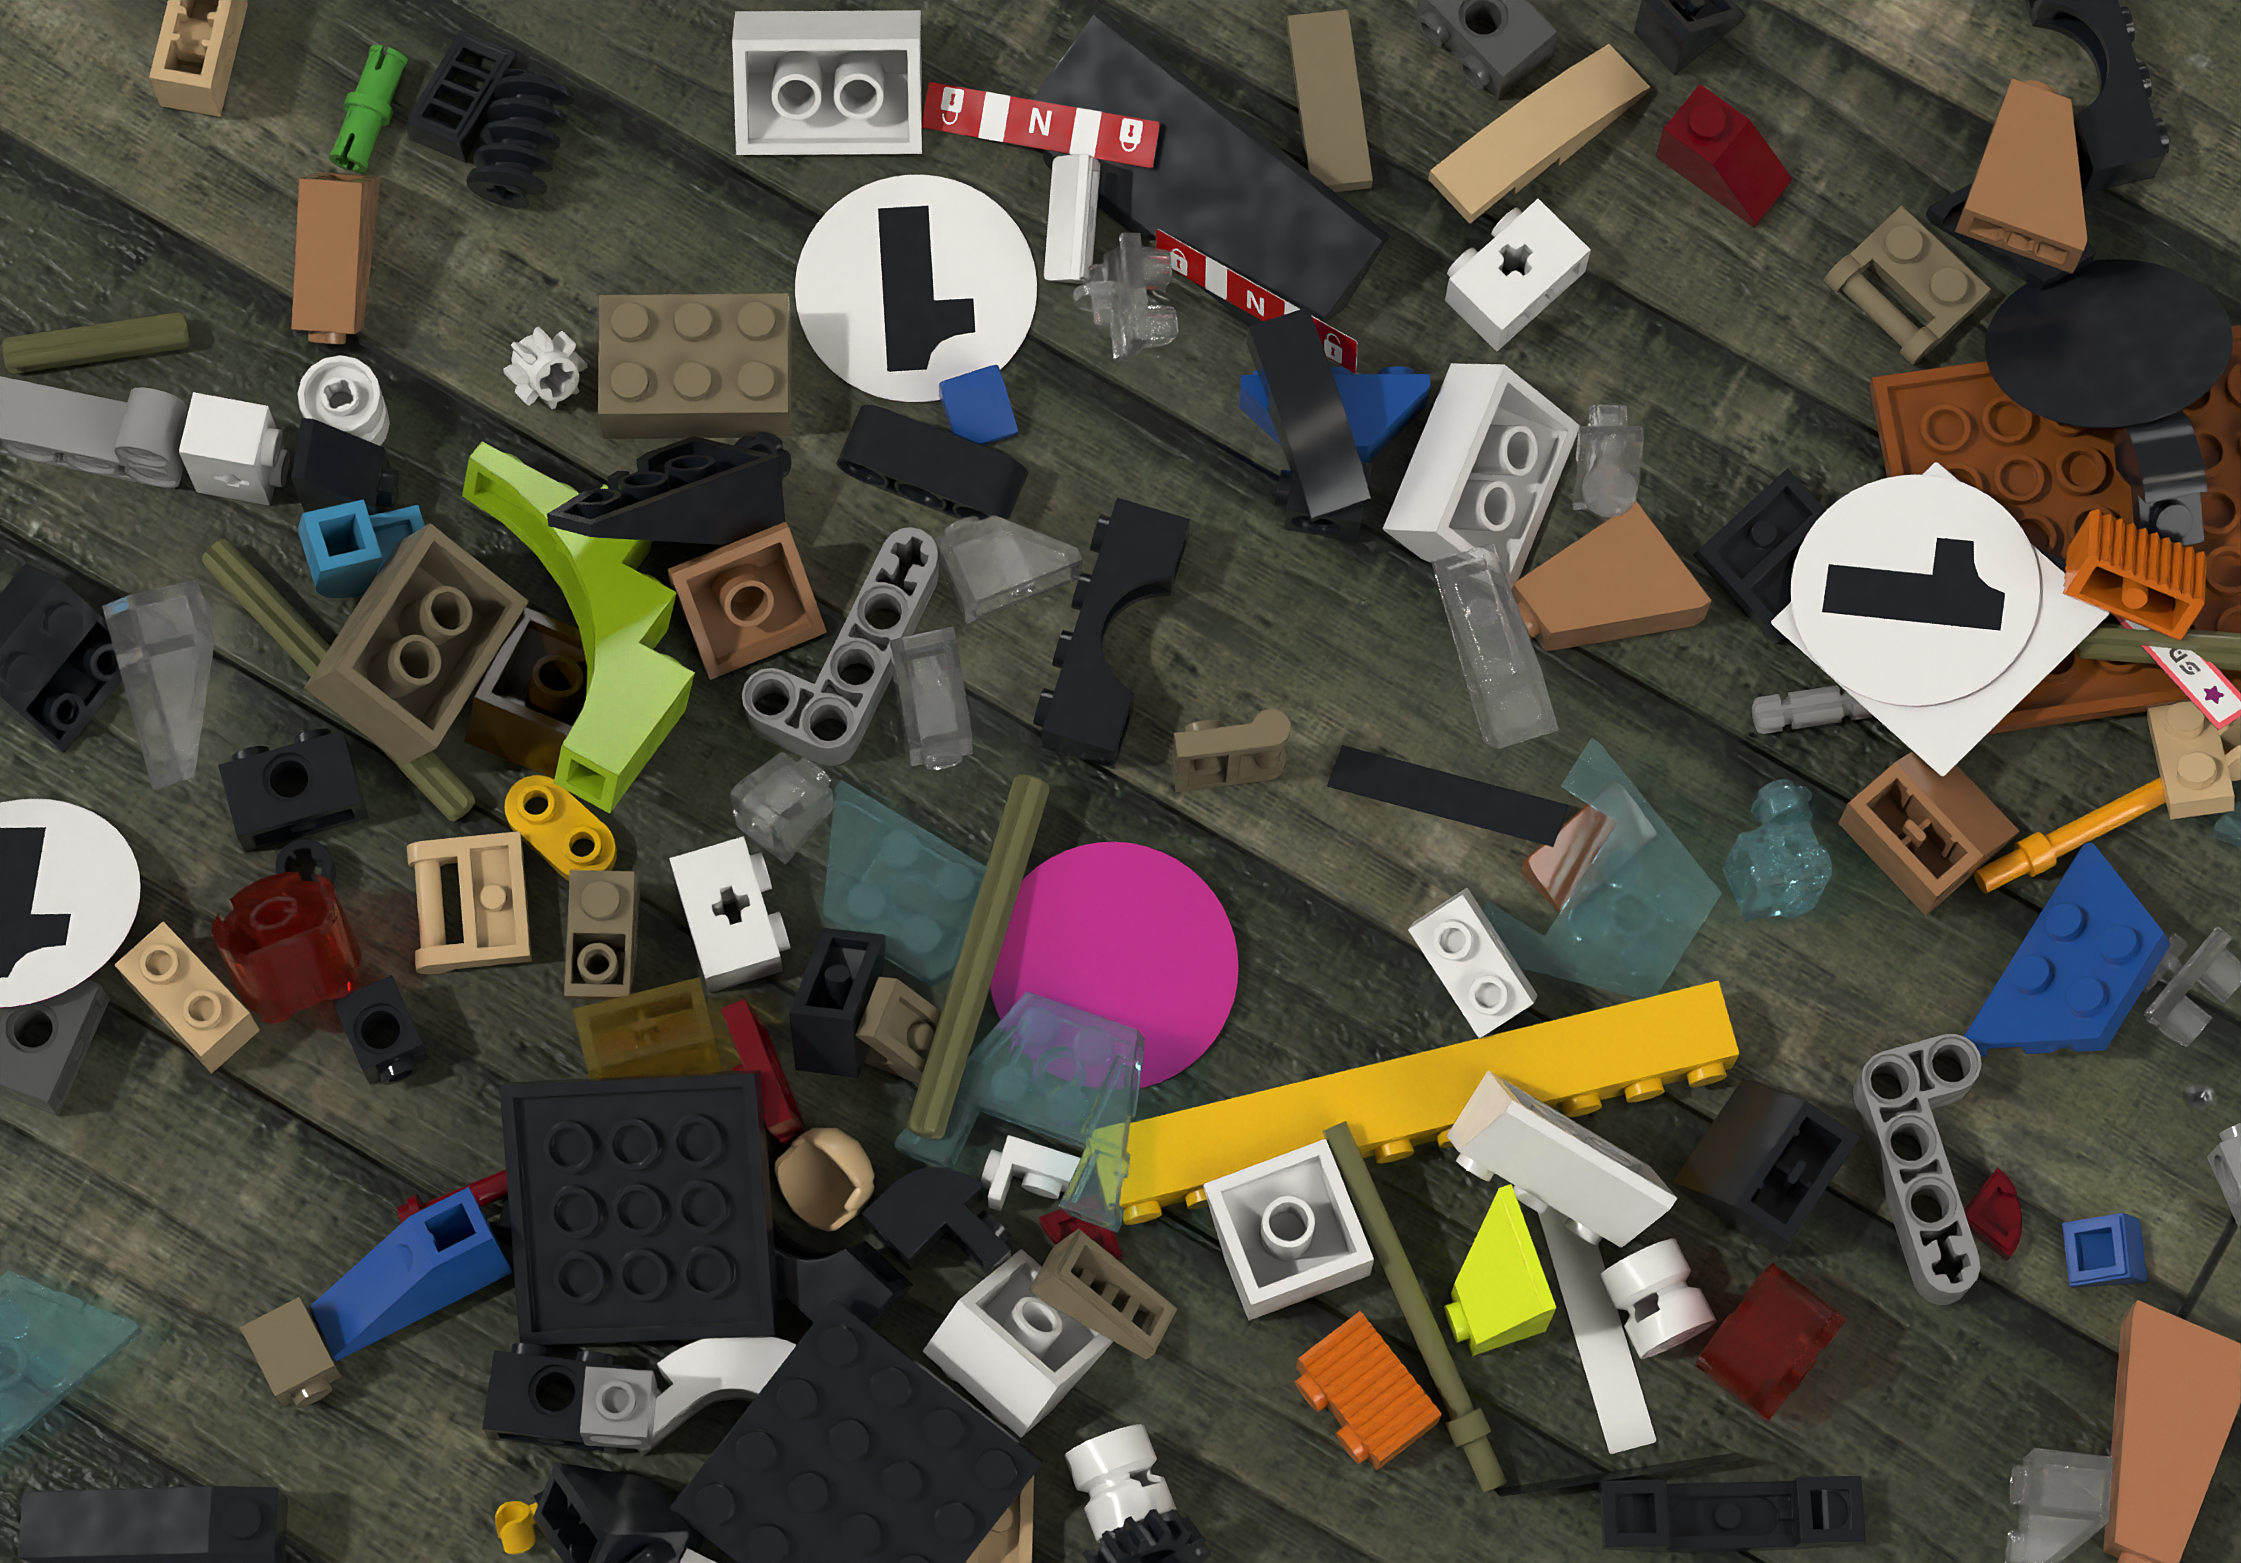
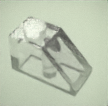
[936,515,1082,624]
[730,752,834,865]

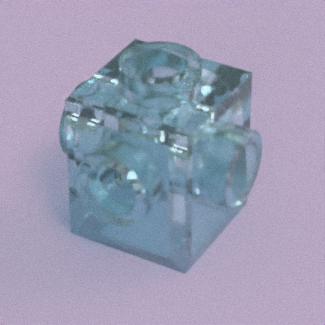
[1722,821,1832,921]

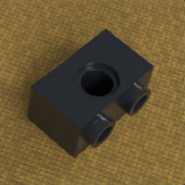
[218,728,369,853]
[482,1343,626,1455]

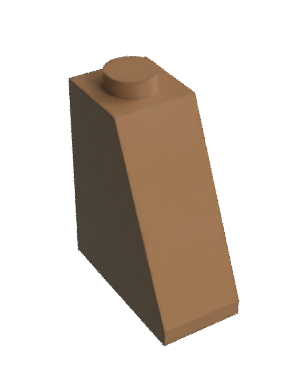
[1955,78,2087,274]
[291,172,380,344]
[1508,501,1711,652]

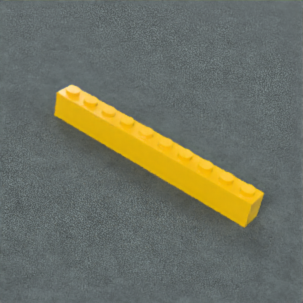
[1089,980,1739,1225]

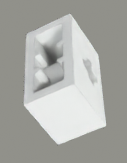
[1445,199,1591,351]
[179,392,290,506]
[669,836,791,993]
[1408,888,1538,1039]

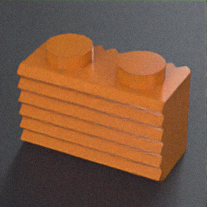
[2062,509,2207,641]
[1294,1311,1442,1470]

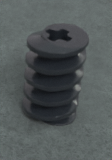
[466,68,574,209]

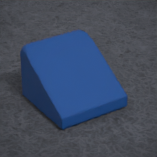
[939,364,1019,446]
[2062,1213,2147,1288]

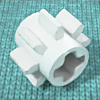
[503,327,587,409]

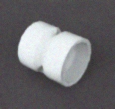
[297,355,390,446]
[1599,1238,1717,1359]
[1064,1424,1177,1543]

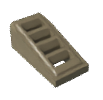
[1030,1229,1177,1360]

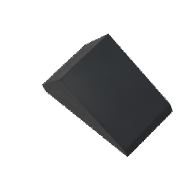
[1634,0,1746,76]

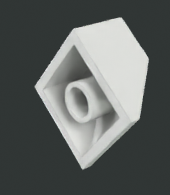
[1203,1139,1374,1321]
[922,1249,1113,1438]

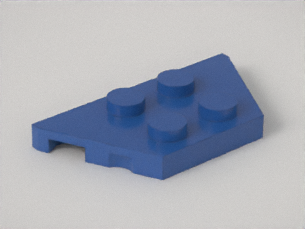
[1964,842,2171,1056]

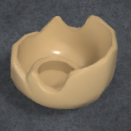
[775,1128,875,1232]

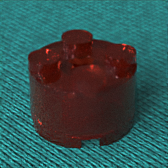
[211,872,361,1024]
[1695,1263,1848,1422]

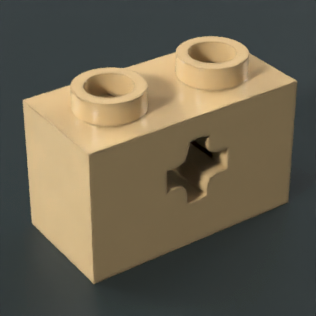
[149,0,248,117]
[115,921,260,1074]

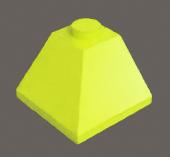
[1444,1184,1556,1356]

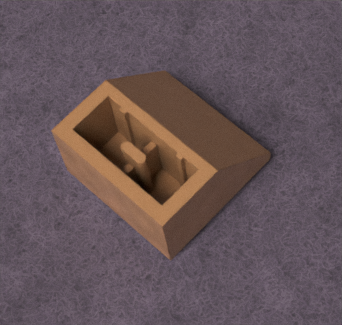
[1838,751,2020,916]

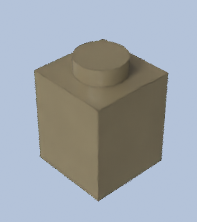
[240,1297,342,1408]

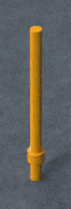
[1974,749,2233,894]

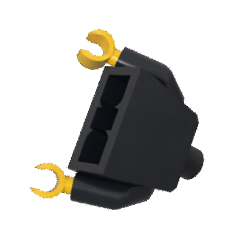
[495,1463,704,1563]

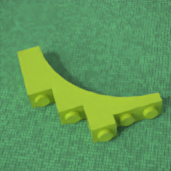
[462,441,695,814]

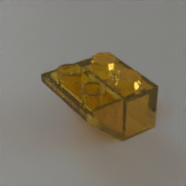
[572,977,723,1078]

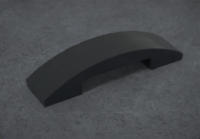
[1599,1476,1866,1552]

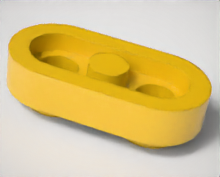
[505,775,617,881]

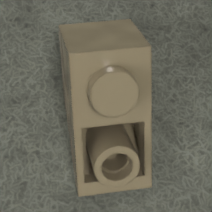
[564,870,640,1000]

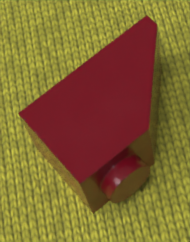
[1655,84,1792,228]

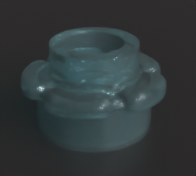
[1751,779,1813,836]

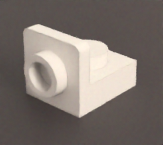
[980,1135,1083,1211]

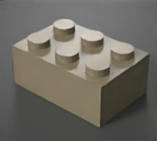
[598,293,791,439]
[304,523,529,765]

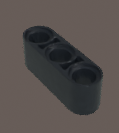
[836,404,1029,532]

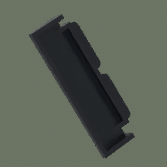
[1032,10,1390,326]

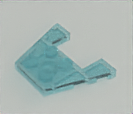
[1482,738,1722,999]
[894,991,1146,1233]

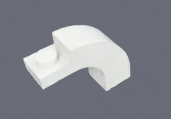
[637,1336,796,1456]

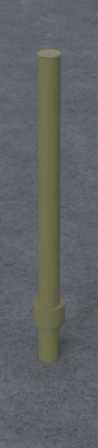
[1322,1121,1507,1493]

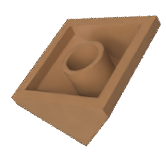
[668,522,827,680]

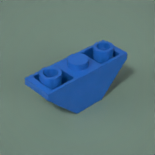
[1239,366,1430,463]

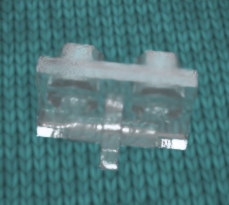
[1073,233,1178,361]
[1572,405,1644,517]
[2134,926,2241,1048]

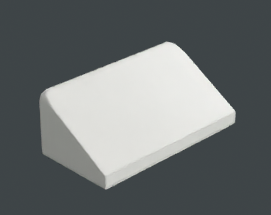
[1044,154,1101,284]

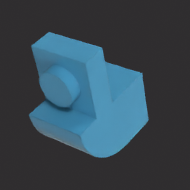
[298,499,425,598]

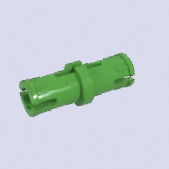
[329,45,408,173]

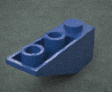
[310,1187,513,1361]

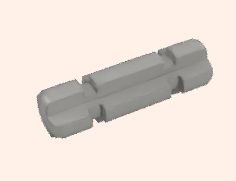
[1752,685,1873,734]

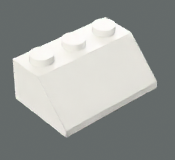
[732,10,922,155]
[1383,363,1580,592]
[1447,1070,1677,1248]

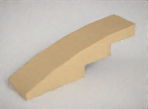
[1428,44,1650,224]

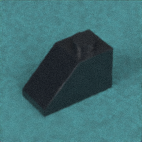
[291,418,399,516]
[789,928,886,1078]

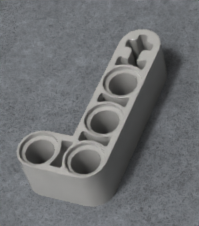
[0,376,189,488]
[742,527,939,766]
[1853,1034,1982,1305]

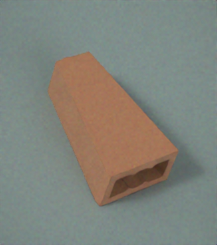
[2103,1300,2241,1563]

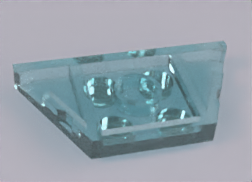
[822,780,986,986]
[0,1270,143,1453]

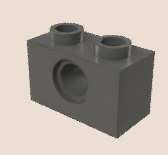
[1415,0,1557,101]
[0,979,110,1117]

